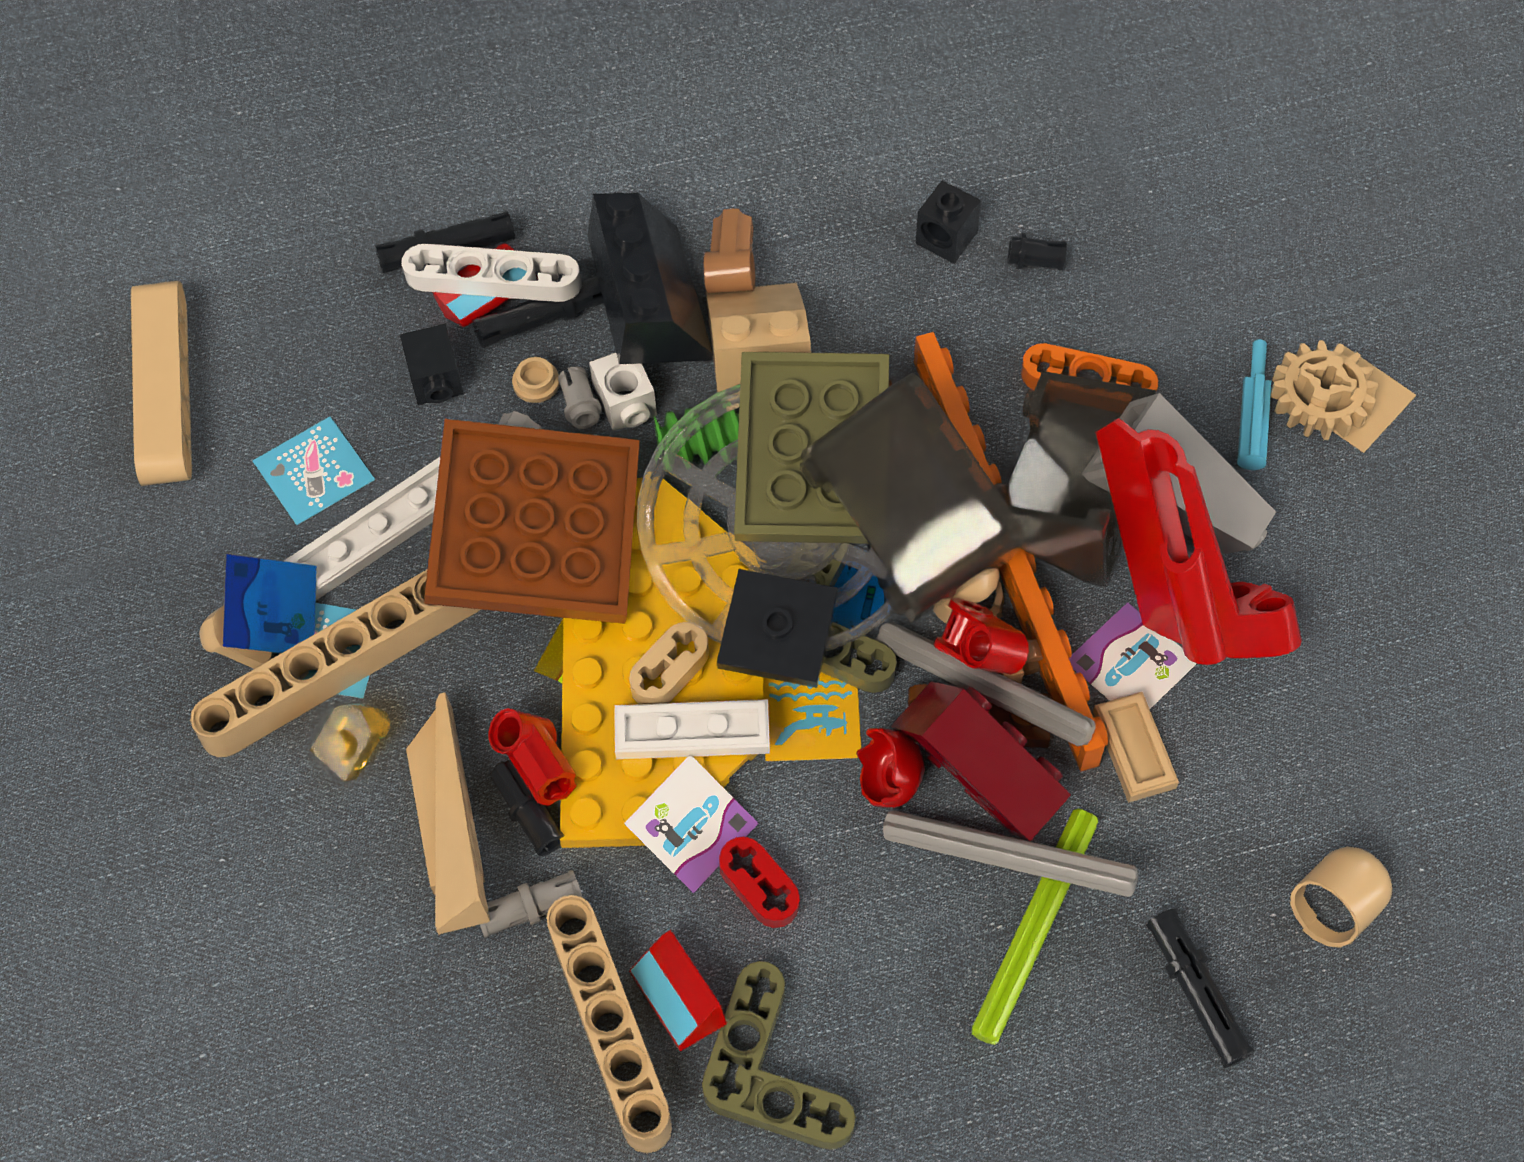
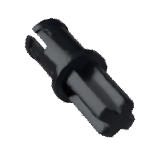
[490,760,564,856]

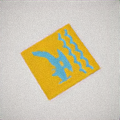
[763,672,861,762]

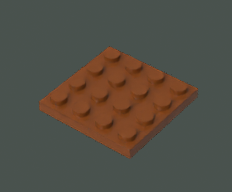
[424,419,640,624]

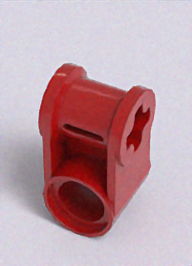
[933,597,1029,675]

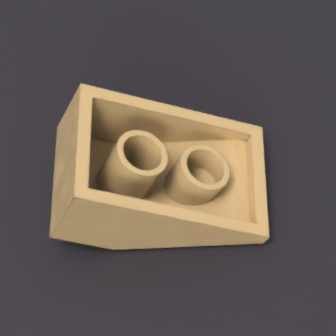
[706,283,811,392]

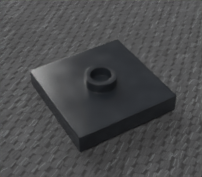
[716,569,838,688]

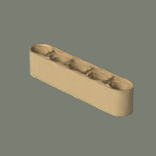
[131,281,192,486]
[546,895,672,1153]

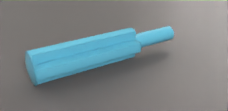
[1237,339,1272,470]

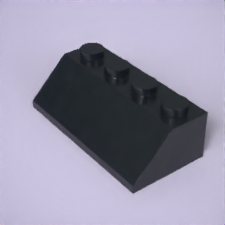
[587,192,713,364]

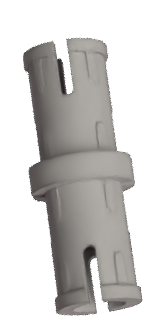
[480,870,583,938]

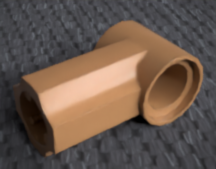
[704,209,755,294]

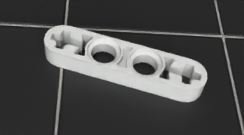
[402,244,582,302]

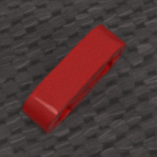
[719,836,800,928]

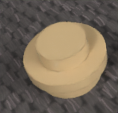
[512,357,559,403]

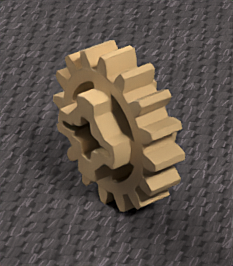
[1270,341,1378,440]

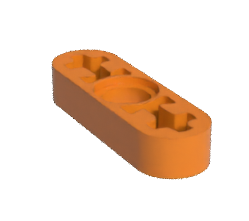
[1021,343,1158,410]

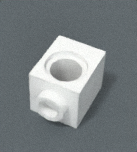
[589,353,657,431]

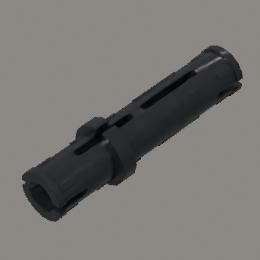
[375,211,515,274]
[472,275,604,348]
[1146,908,1255,1068]

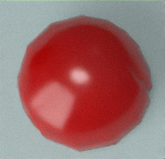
[856,728,925,808]

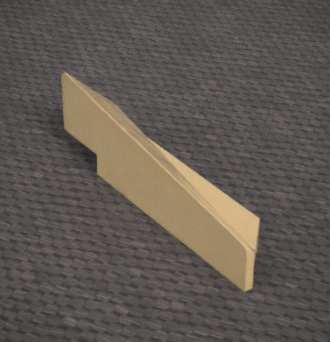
[406,692,490,934]

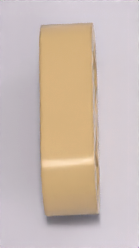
[629,622,709,704]

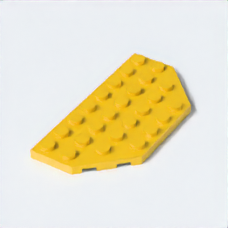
[560,477,764,848]

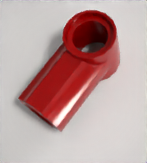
[488,708,577,806]

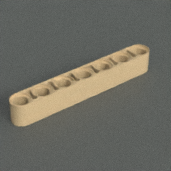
[190,570,482,757]

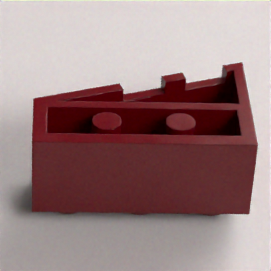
[891,681,1071,841]

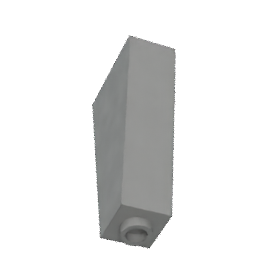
[1082,393,1276,555]

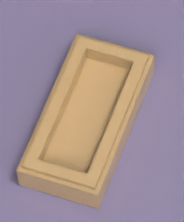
[1093,692,1179,803]

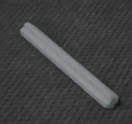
[876,622,1096,746]
[882,810,1138,897]

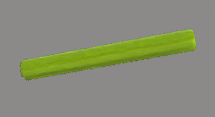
[972,808,1098,1045]

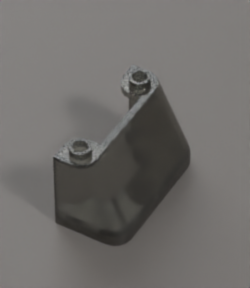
[979,371,1156,588]
[800,373,1025,623]

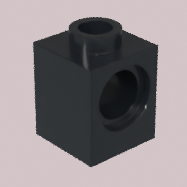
[915,180,981,264]
[400,323,463,405]

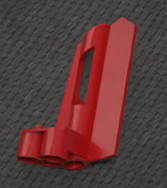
[1096,418,1302,665]

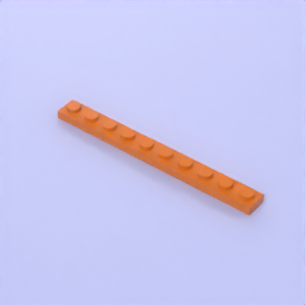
[914,332,1108,772]

